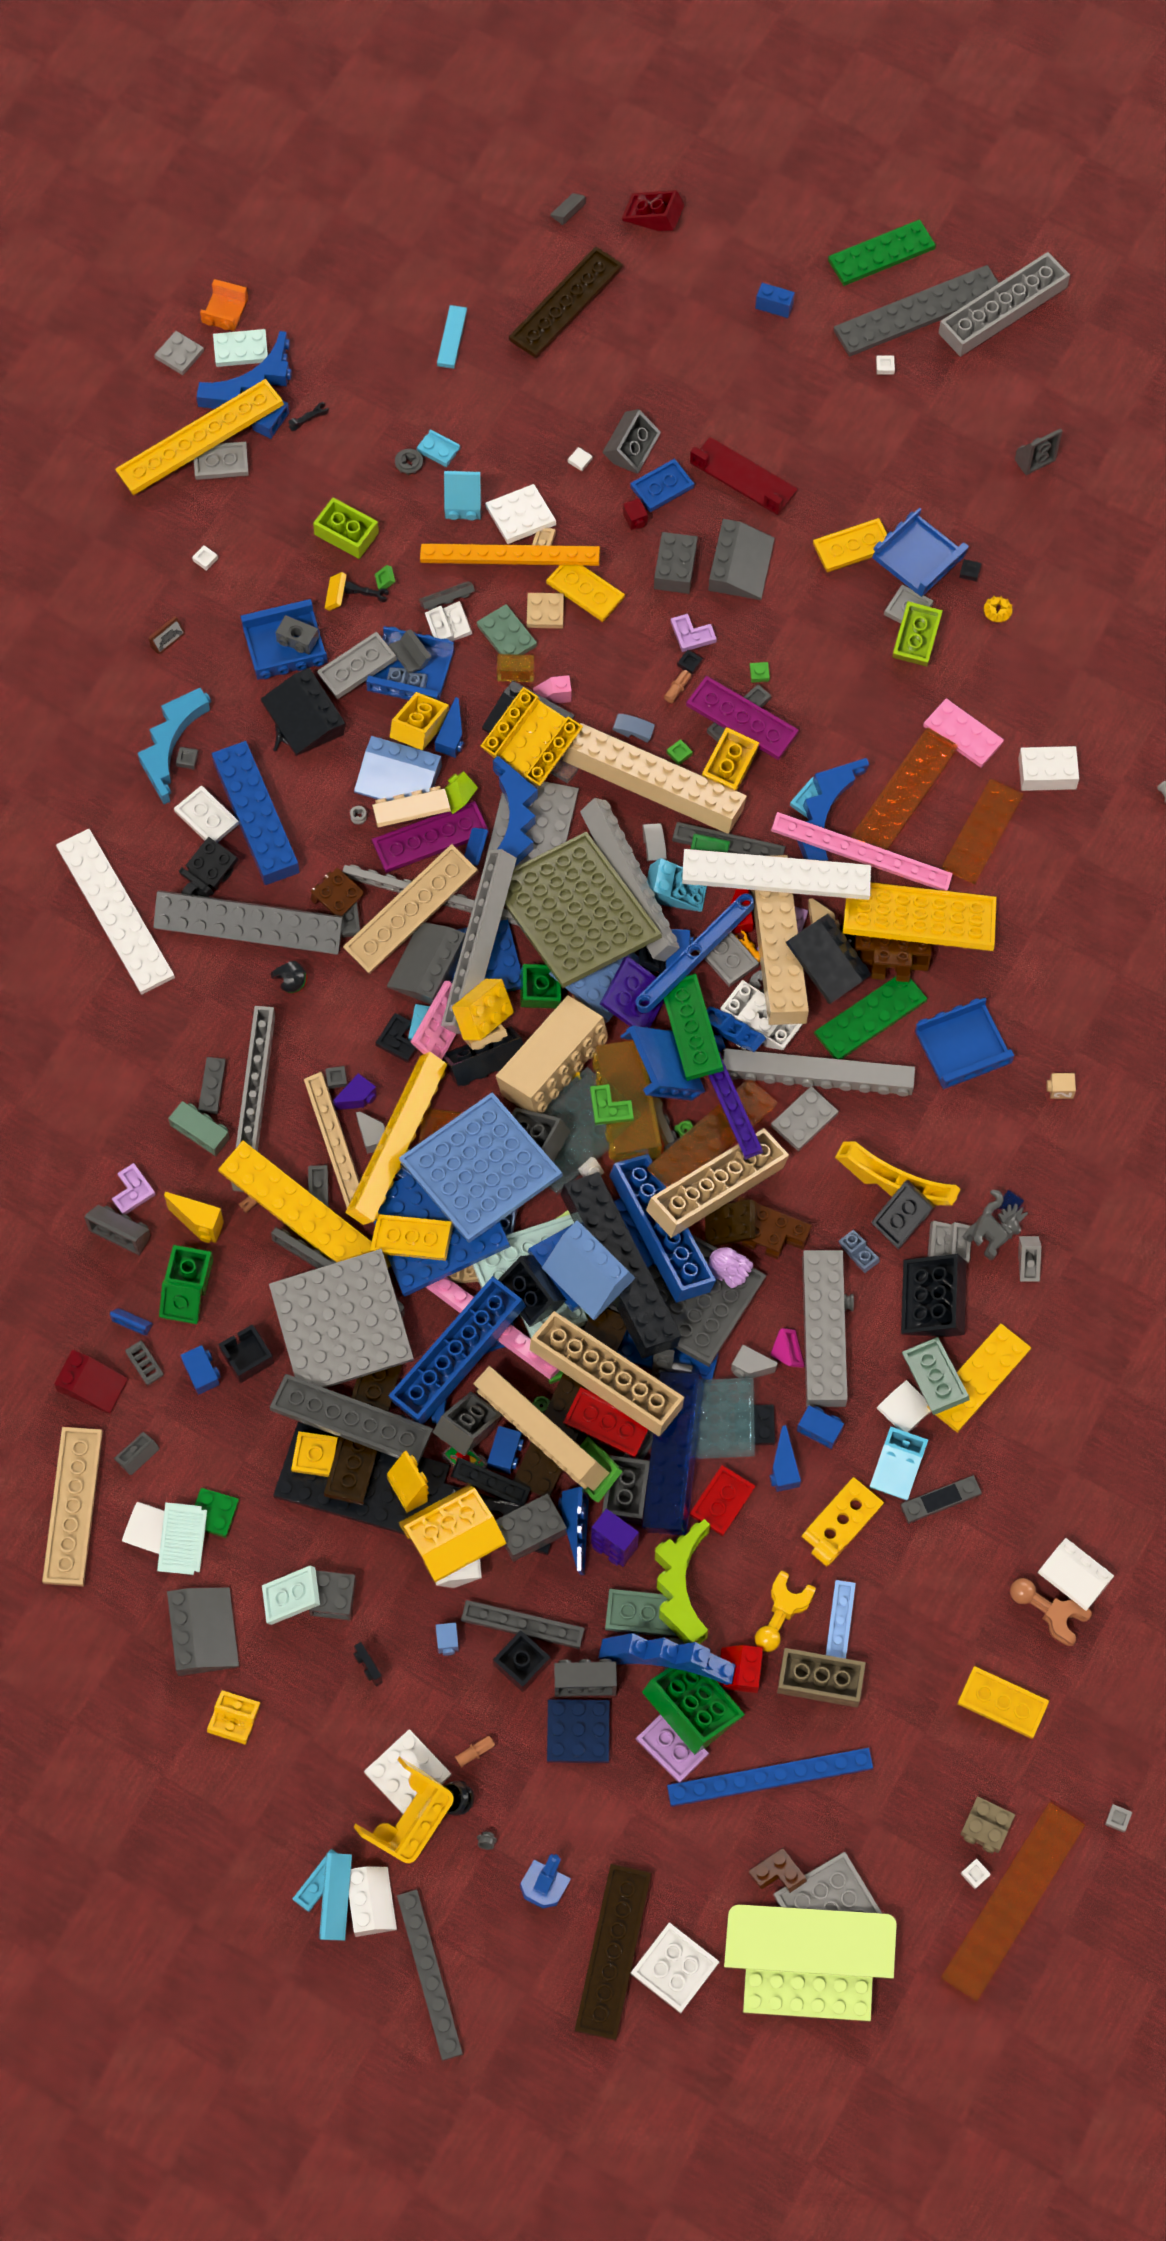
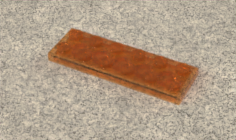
[942,778,1023,884]

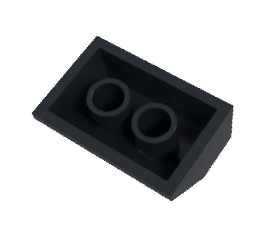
[498,1255,567,1327]

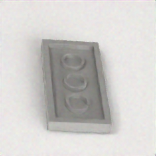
[317,632,397,699]

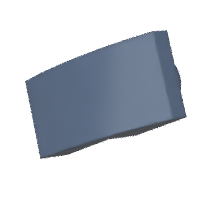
[387,667,428,688]
[612,714,655,742]
[839,1230,880,1273]

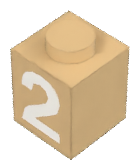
[1046,1073,1076,1099]

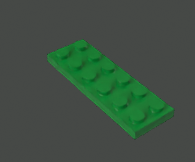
[828,219,936,286]
[664,974,724,1081]
[814,977,928,1060]

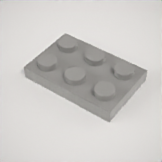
[194,442,249,480]
[697,932,759,987]
[771,1087,839,1151]

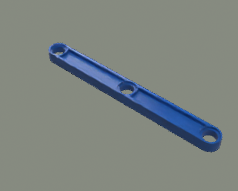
[636,894,755,1013]

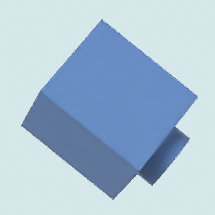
[436,1623,459,1656]

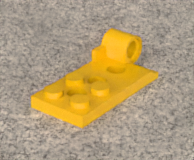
[801,1477,884,1567]

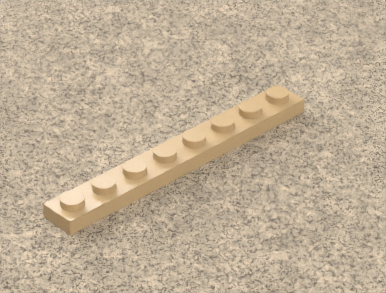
[304,1072,360,1208]

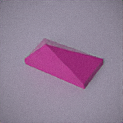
[770,1328,804,1368]

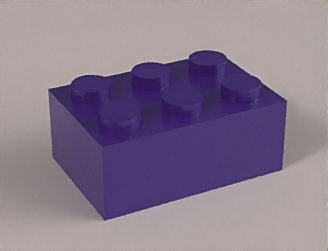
[591,1509,639,1567]

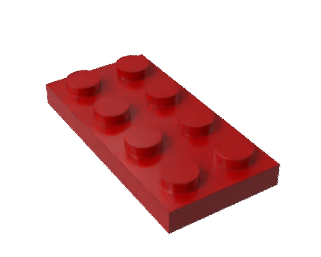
[563,1387,649,1458]

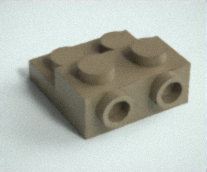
[960,1796,1015,1854]

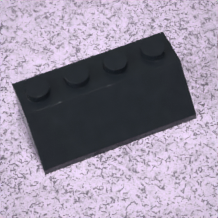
[443,1026,524,1086]

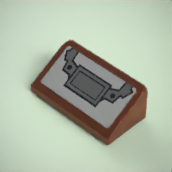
[148,616,185,654]

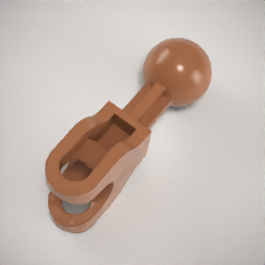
[1010,1578,1092,1646]

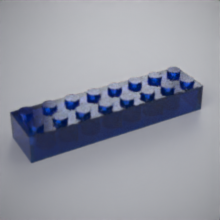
[642,1372,704,1535]

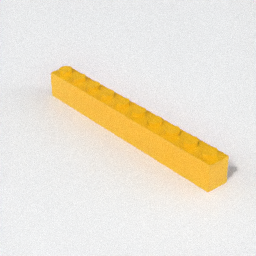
[345,1052,447,1225]

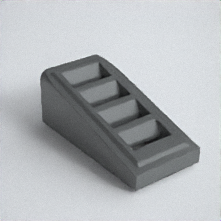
[125,1340,164,1386]

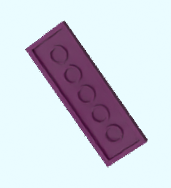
[686,676,799,760]
[372,801,489,873]

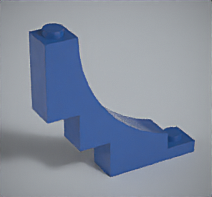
[493,756,538,866]
[797,758,869,861]

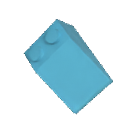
[444,471,481,520]

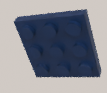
[547,1700,609,1763]

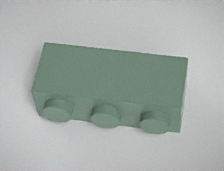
[168,1101,230,1156]

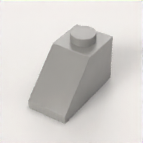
[356,1112,385,1154]
[1018,1236,1041,1282]
[731,1345,778,1379]

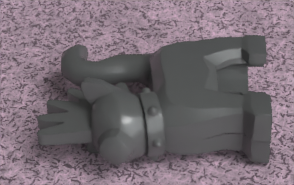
[962,1189,1028,1260]

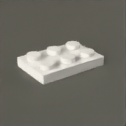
[174,785,239,842]

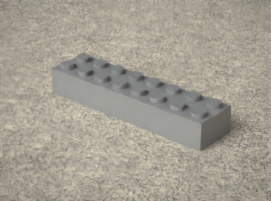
[939,252,1070,357]
[802,1250,847,1407]

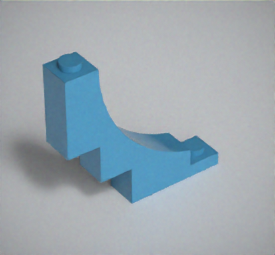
[138,688,211,804]

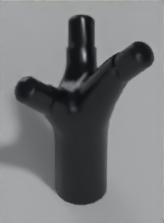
[273,724,289,751]

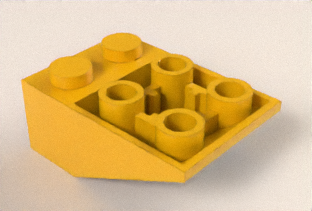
[387,1451,429,1513]

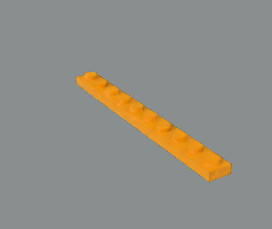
[420,544,600,566]

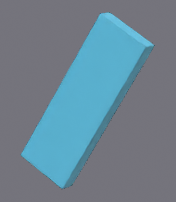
[293,1849,338,1912]

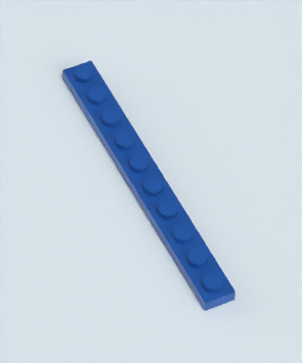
[667,1748,873,1807]

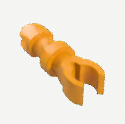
[735,930,760,962]

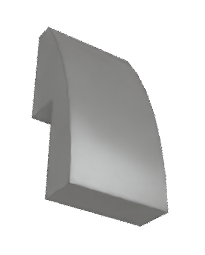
[642,823,667,861]

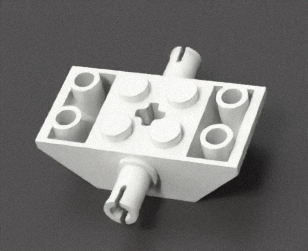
[721,980,803,1050]

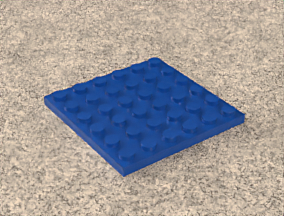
[374,1174,511,1296]

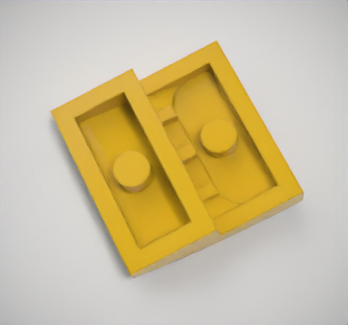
[207,1690,260,1745]

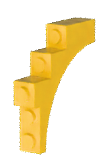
[835,1141,961,1205]

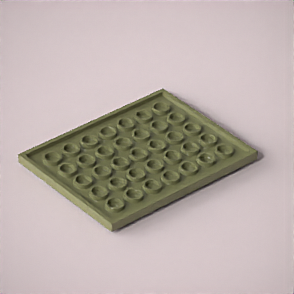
[504,832,662,988]

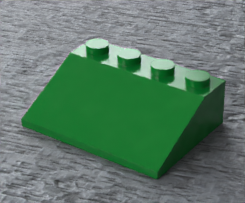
[642,1668,745,1755]

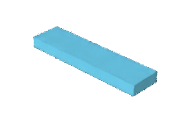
[437,305,467,369]

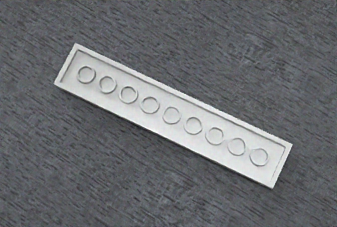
[56,829,175,995]
[682,849,871,900]

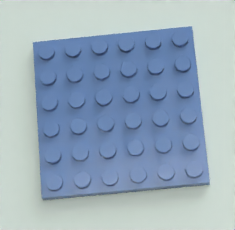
[399,1092,563,1243]

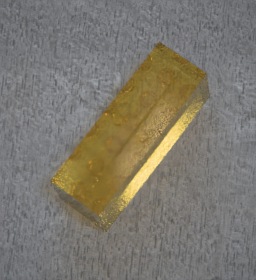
[592,1040,662,1163]

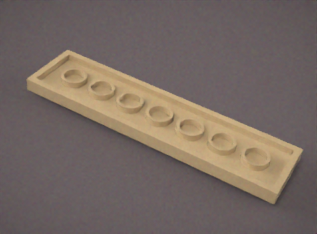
[343,844,478,974]
[42,1427,103,1587]

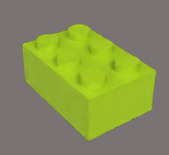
[313,497,379,559]
[892,601,943,667]

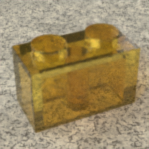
[497,654,534,682]

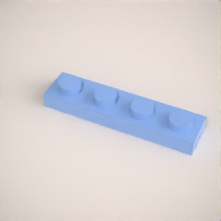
[826,1580,856,1659]

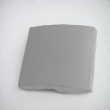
[928,1221,971,1263]

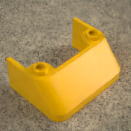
[354,1756,453,1863]

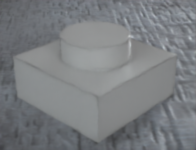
[1105,1804,1132,1833]

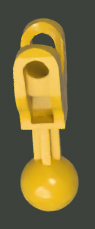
[755,1571,816,1652]

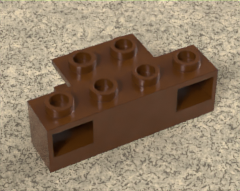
[854,935,931,982]
[737,1196,812,1259]

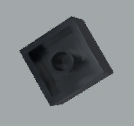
[493,1630,551,1692]

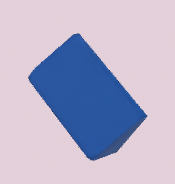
[464,828,488,867]
[110,1308,152,1336]

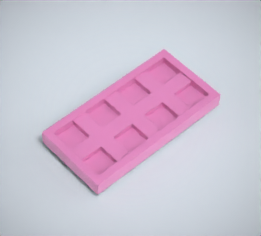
[923,699,1004,768]
[411,981,456,1060]

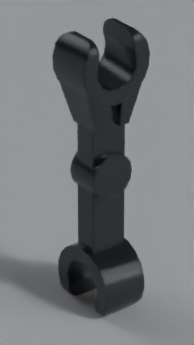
[289,402,329,431]
[344,581,388,602]

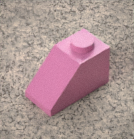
[533,675,571,704]

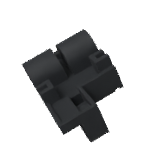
[179,836,238,897]

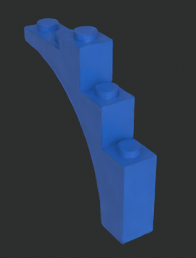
[196,331,292,409]
[598,1633,736,1685]

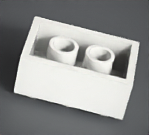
[1018,746,1079,791]

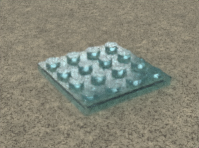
[675,1378,755,1459]

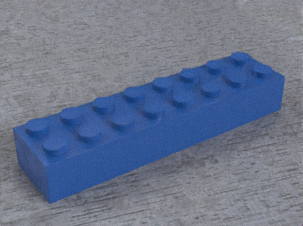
[211,741,300,885]
[609,1154,716,1303]
[388,1276,526,1425]

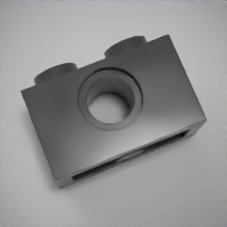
[275,615,319,655]

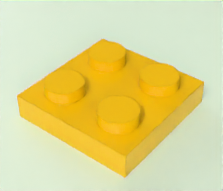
[291,1431,338,1477]

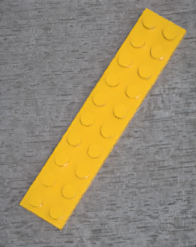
[115,379,284,495]
[218,1141,391,1269]

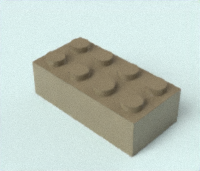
[777,1648,866,1708]

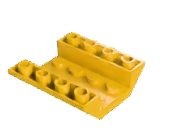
[480,687,583,786]
[399,1485,506,1583]

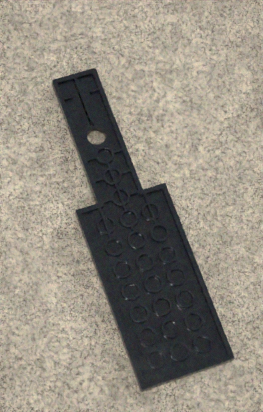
[273,1422,552,1555]

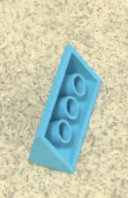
[319,1853,352,1940]

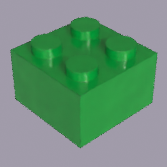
[520,964,561,1009]
[164,1245,213,1296]

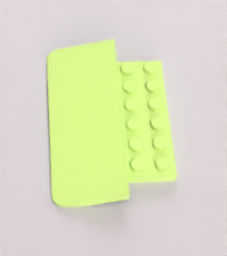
[724,1905,897,2021]

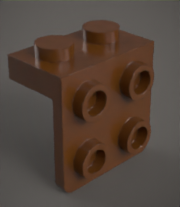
[310,868,363,916]

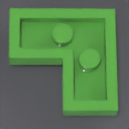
[590,1084,634,1125]

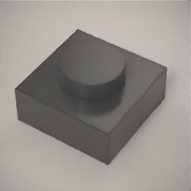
[176,747,198,769]
[326,1066,347,1089]

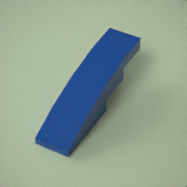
[707,1006,766,1052]

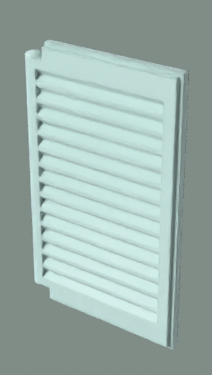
[157,1502,207,1575]

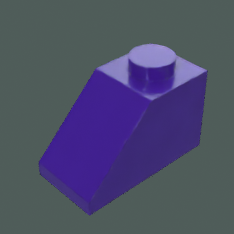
[333,1073,377,1110]

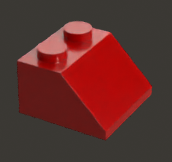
[718,1645,763,1693]

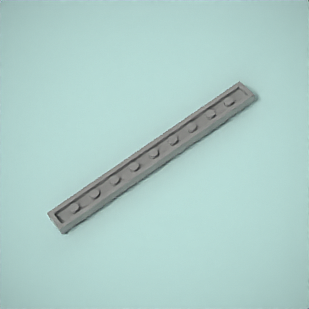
[342,865,519,926]

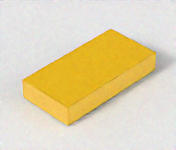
[325,572,346,611]

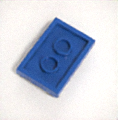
[630,458,694,512]

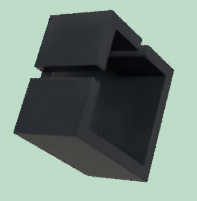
[218,1324,274,1383]

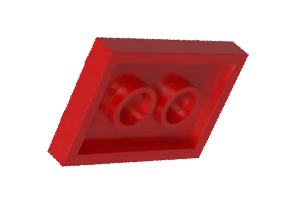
[690,1465,756,1536]

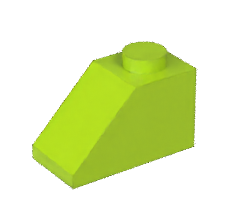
[445,771,478,814]

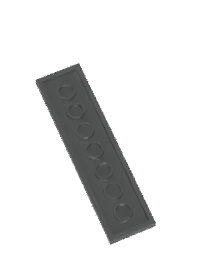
[270,1374,433,1464]

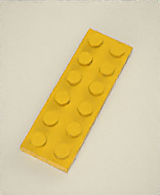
[927,1323,1031,1433]

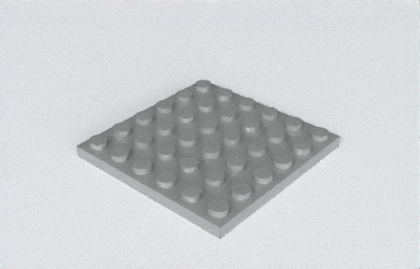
[269,1249,414,1388]

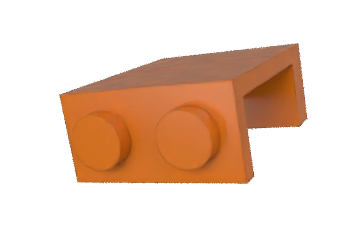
[200,279,248,331]

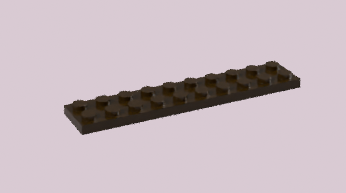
[513,1308,627,1497]

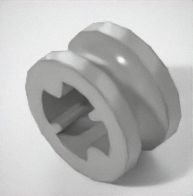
[350,806,367,825]

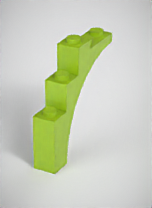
[655,1519,710,1644]

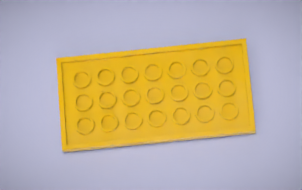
[843,882,996,951]

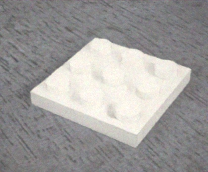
[485,484,556,544]
[364,1729,451,1814]
[631,1923,719,2014]

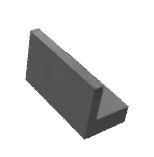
[388,630,432,673]

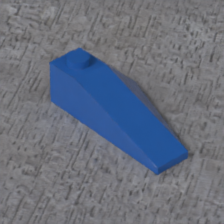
[558,1487,589,1575]

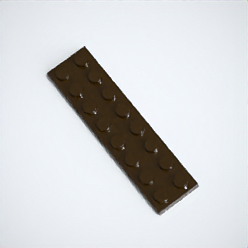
[509,246,623,358]
[324,1364,403,1505]
[574,1864,651,2041]

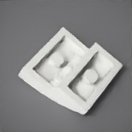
[425,601,472,641]
[877,1380,931,1433]
[122,1502,164,1554]

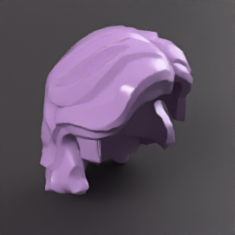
[708,1248,753,1288]

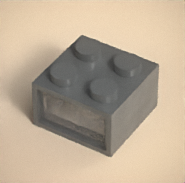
[309,1571,356,1620]

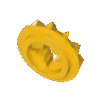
[984,595,1012,622]

